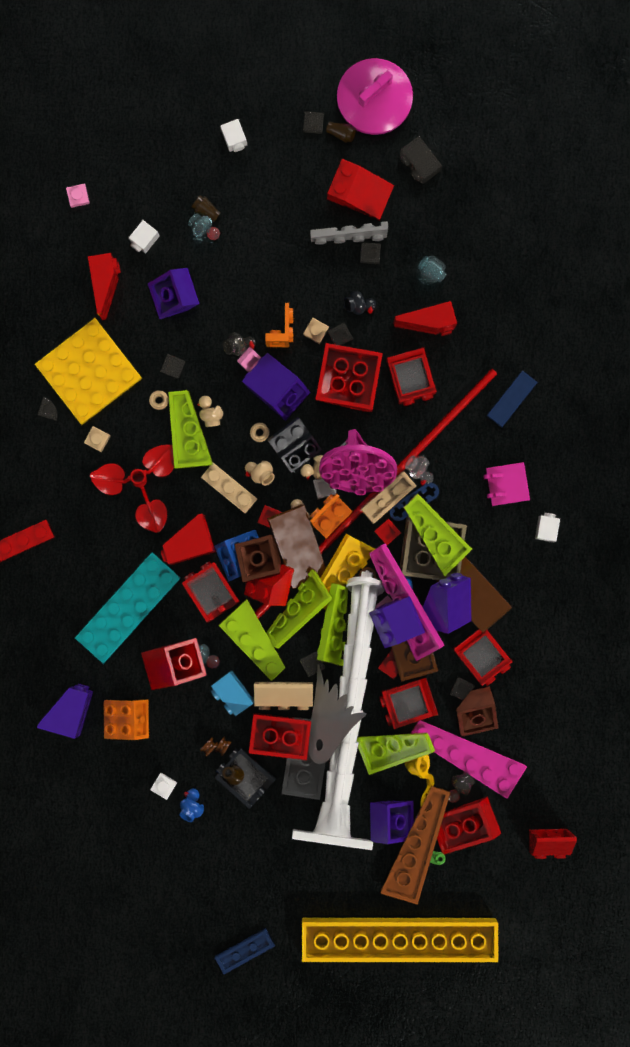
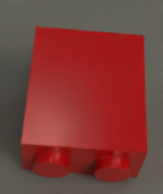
[161,514,215,565]
[141,638,207,690]

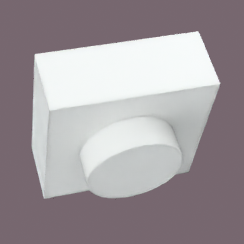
[151,773,177,800]

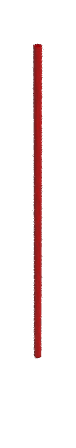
[255,369,497,619]

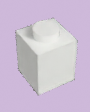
[221,119,247,152]
[129,220,159,254]
[535,513,560,542]

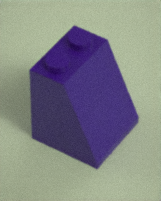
[242,353,311,421]
[423,573,471,634]
[37,684,93,739]

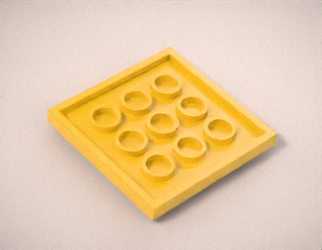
[35,318,142,425]

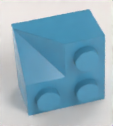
[211,671,254,716]

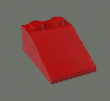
[327,159,394,221]
[88,253,121,320]
[393,301,457,336]
[249,713,311,760]
[437,797,501,854]
[529,829,577,859]

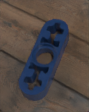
[389,483,439,521]

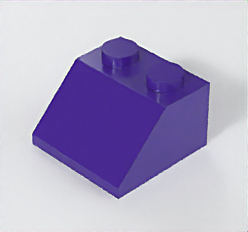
[148,268,199,319]
[369,596,425,648]
[370,801,414,844]

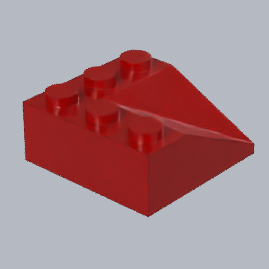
[316,343,383,412]

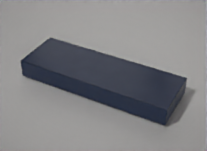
[487,371,537,428]
[215,928,275,974]

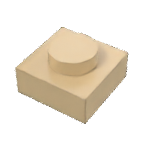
[303,318,329,344]
[84,426,110,452]

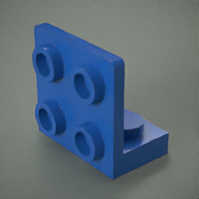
[214,530,259,581]

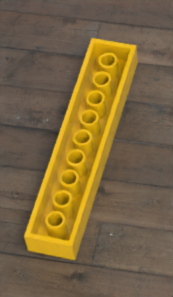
[302,918,498,962]

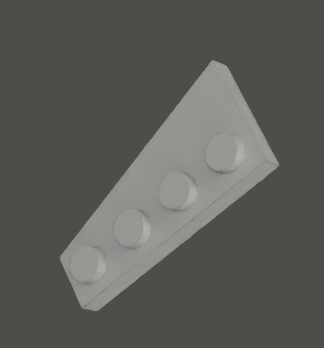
[311,221,388,244]

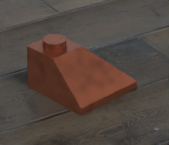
[235,535,281,582]
[456,686,498,737]

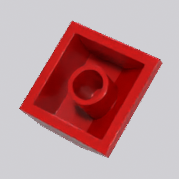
[244,563,294,606]

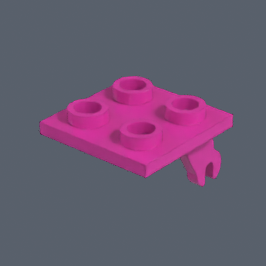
[484,462,530,506]

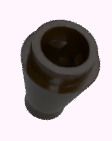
[326,122,356,143]
[191,195,221,221]
[223,766,244,785]

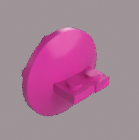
[337,58,413,135]
[319,429,397,495]

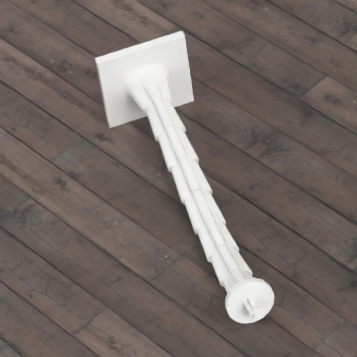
[292,570,385,850]

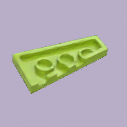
[168,390,213,469]
[266,569,332,649]
[317,583,348,666]
[219,599,285,681]

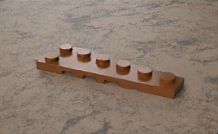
[381,786,450,905]

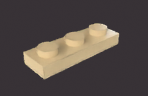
[201,463,257,514]
[360,471,416,524]

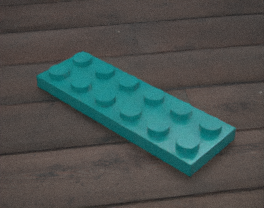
[75,552,181,664]

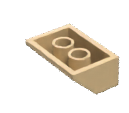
[254,682,313,710]

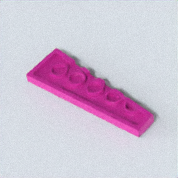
[369,543,445,661]
[410,720,527,799]

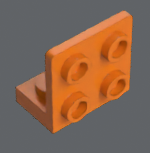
[265,303,293,347]
[310,494,353,538]
[104,699,149,740]

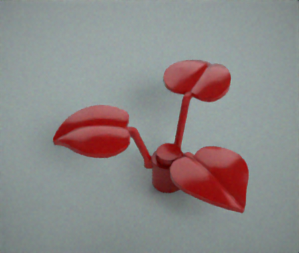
[90,445,174,533]

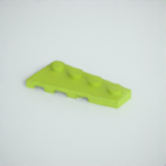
[403,494,472,577]
[357,733,435,775]

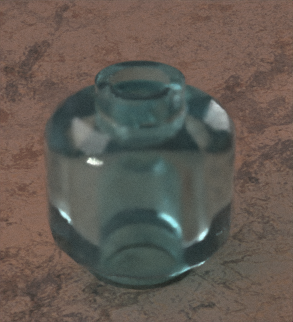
[417,255,446,284]

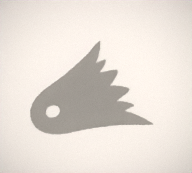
[308,664,367,764]

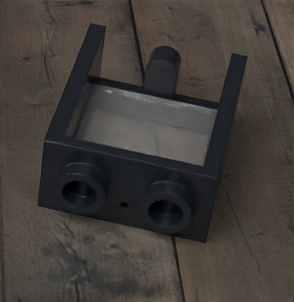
[215,748,276,809]

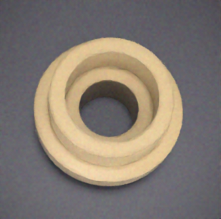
[149,391,169,410]
[250,423,269,442]

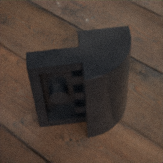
[267,417,322,473]

